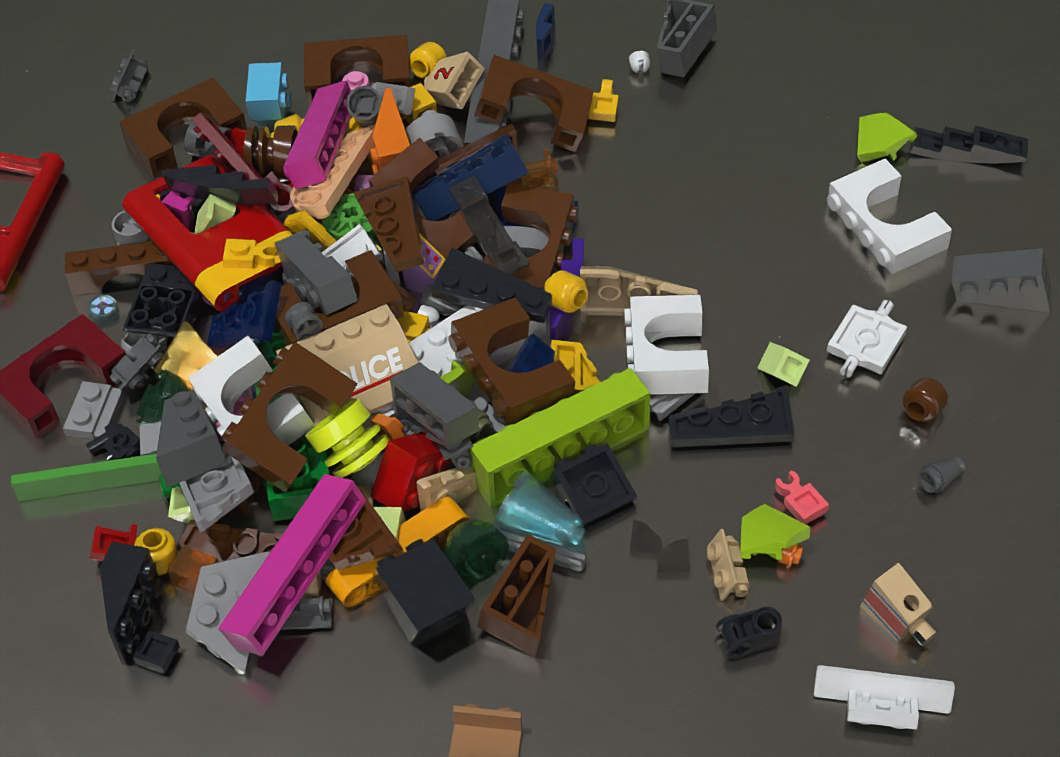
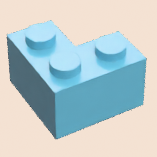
[246,62,292,121]

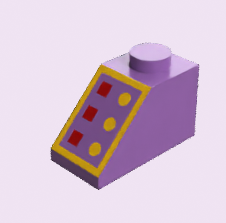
[402,233,446,294]

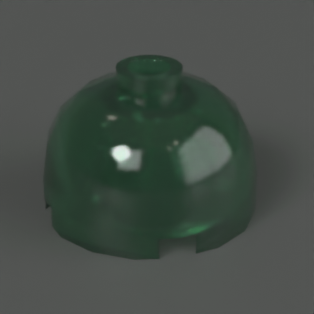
[136,369,190,425]
[443,519,509,585]

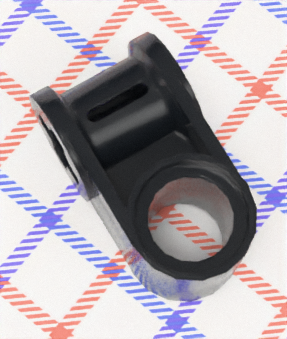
[716,606,782,659]

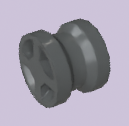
[285,302,323,340]

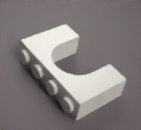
[827,159,952,274]
[624,295,709,394]
[188,336,315,445]

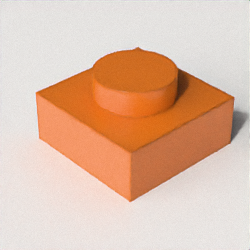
[370,413,405,440]

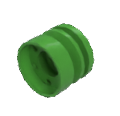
[322,193,384,253]

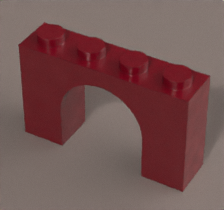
[0,314,126,438]

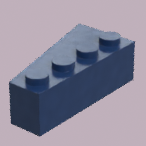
[412,133,529,221]

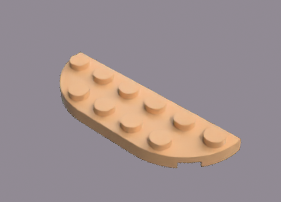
[290,124,376,219]

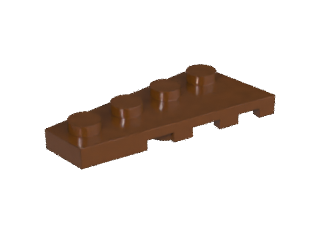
[354,176,424,272]
[176,520,283,565]

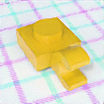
[589,79,619,122]

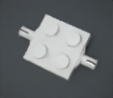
[827,300,907,377]

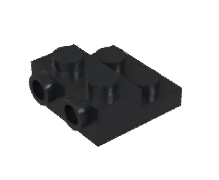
[550,443,638,527]

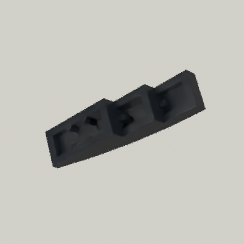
[910,125,1028,164]
[161,165,278,205]

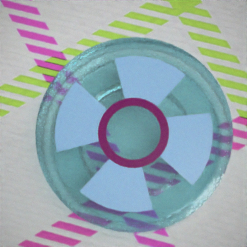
[88,295,118,323]

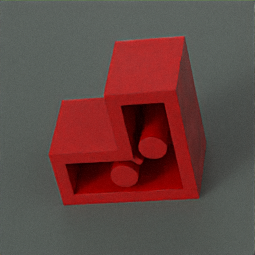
[370,431,450,512]

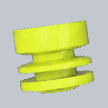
[305,398,390,478]

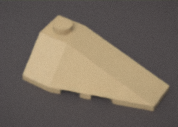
[580,266,698,312]

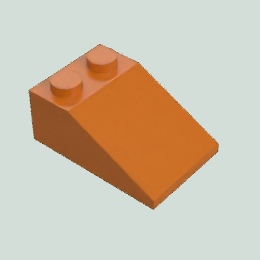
[369,87,410,175]

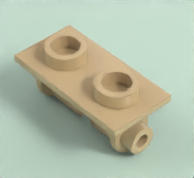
[707,529,750,601]

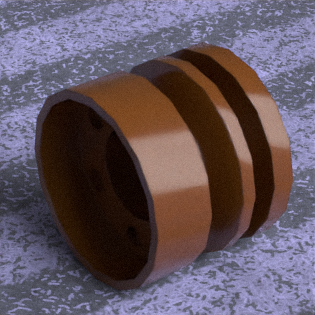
[243,125,298,183]

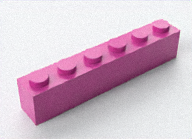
[284,80,351,189]
[218,474,367,656]

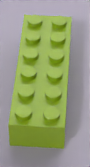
[469,368,650,508]

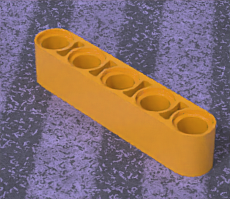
[325,496,471,608]

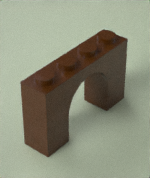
[304,35,411,105]
[474,55,594,152]
[119,77,247,177]
[369,137,495,259]
[484,183,579,290]
[263,250,404,346]
[448,298,576,425]
[221,342,358,492]

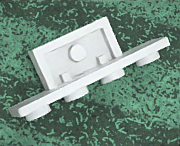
[814,665,955,730]

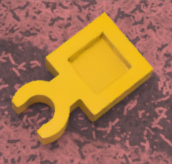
[223,239,276,269]

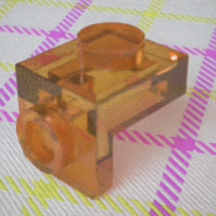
[521,149,558,188]

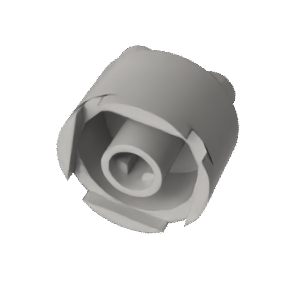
[405,110,464,175]

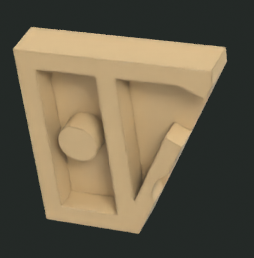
[416,466,477,511]

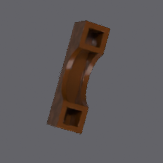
[65,241,175,296]

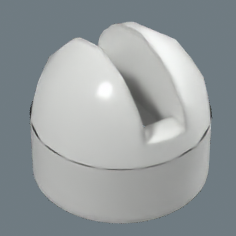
[629,51,650,73]
[418,305,440,328]

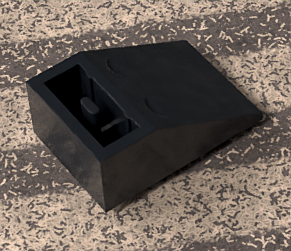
[123,263,205,338]
[100,541,162,665]

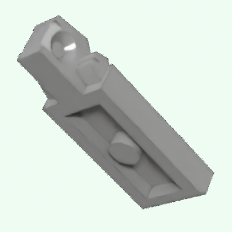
[372,82,415,115]

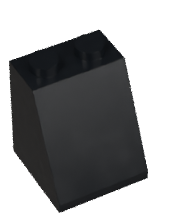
[373,538,476,643]

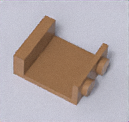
[449,704,523,757]

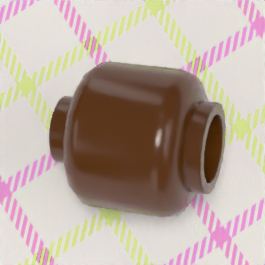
[902,378,948,423]

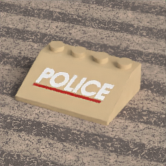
[276,304,418,426]

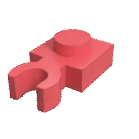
[775,470,829,524]

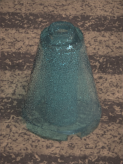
[494,470,586,548]

